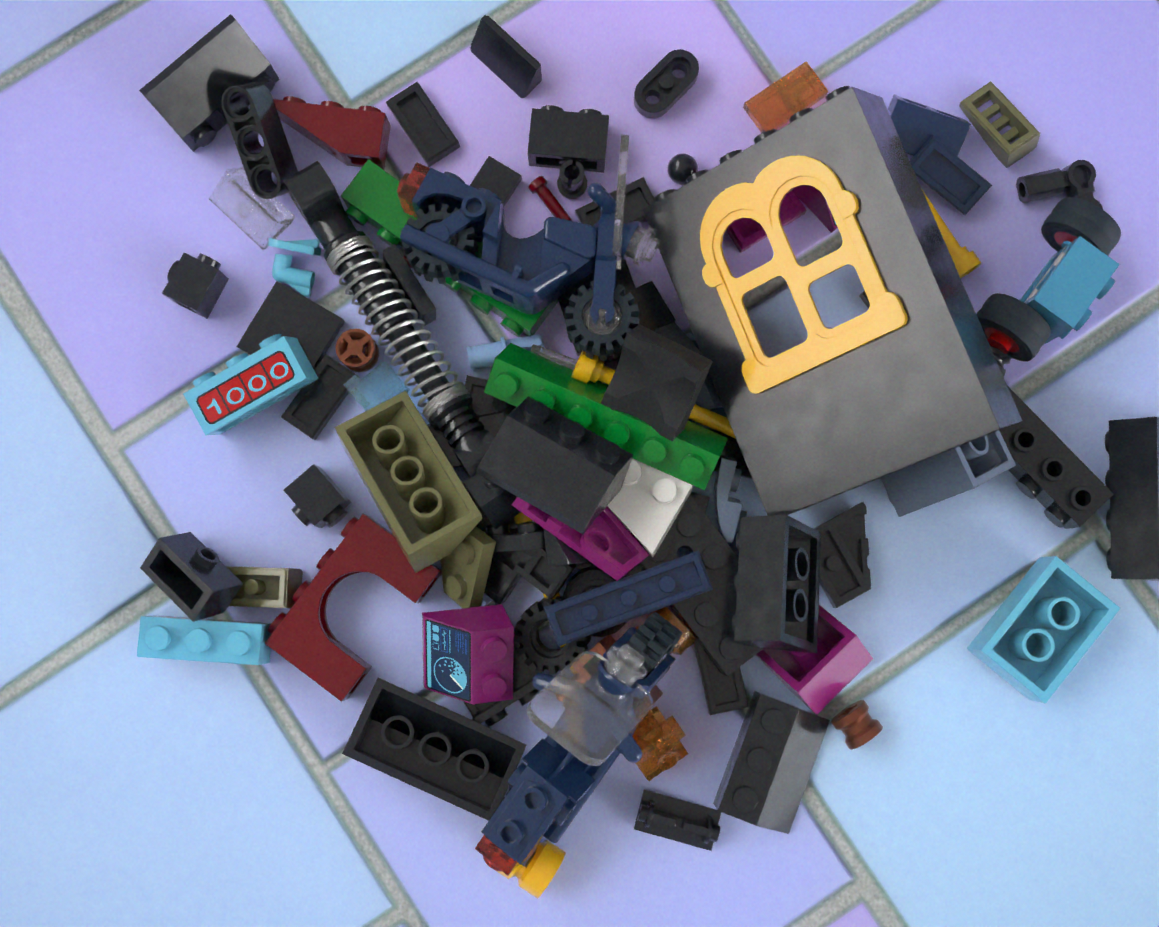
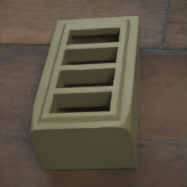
[959,81,1040,168]

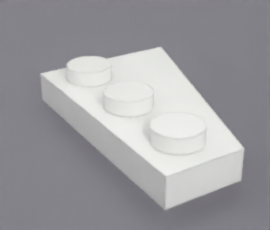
[607,458,693,557]

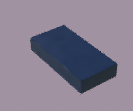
[910,135,992,215]

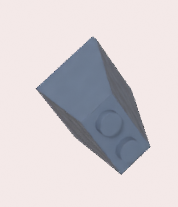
[880,431,1016,517]

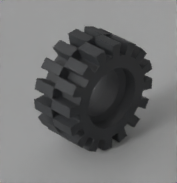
[514,596,591,674]

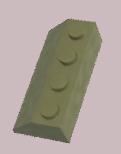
[334,391,482,573]

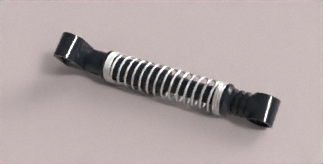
[283,161,494,478]

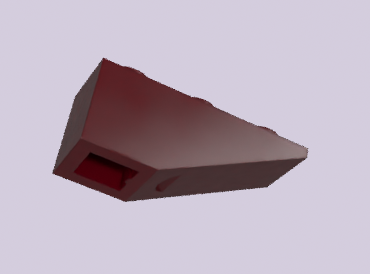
[273,96,391,170]

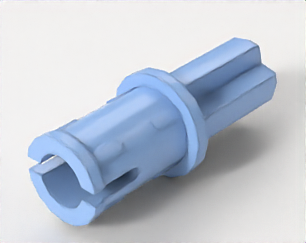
[466,334,545,371]

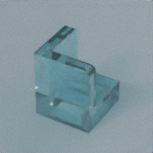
[343,362,410,411]

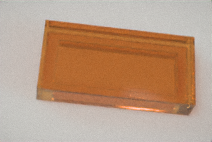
[743,61,828,133]

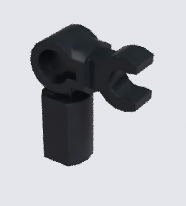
[1016,160,1103,209]

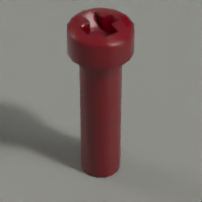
[528,176,572,221]

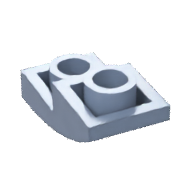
[714,455,747,543]

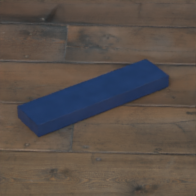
[544,550,713,646]

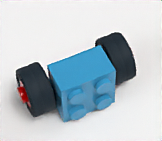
[976,197,1121,361]

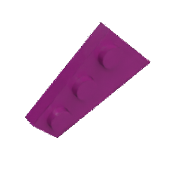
[512,497,649,581]

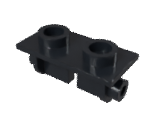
[634,789,721,851]

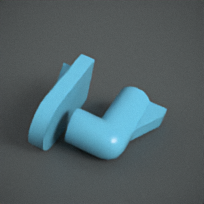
[268,238,321,297]

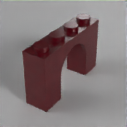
[265,514,442,702]

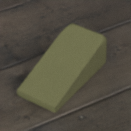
[226,566,303,608]

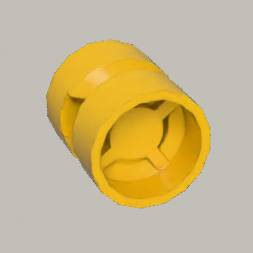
[490,840,566,899]

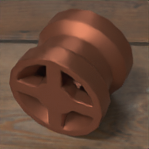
[336,329,379,372]
[831,700,883,750]

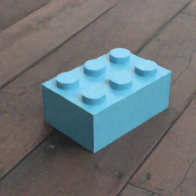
[967,556,1121,704]

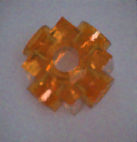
[632,706,688,781]

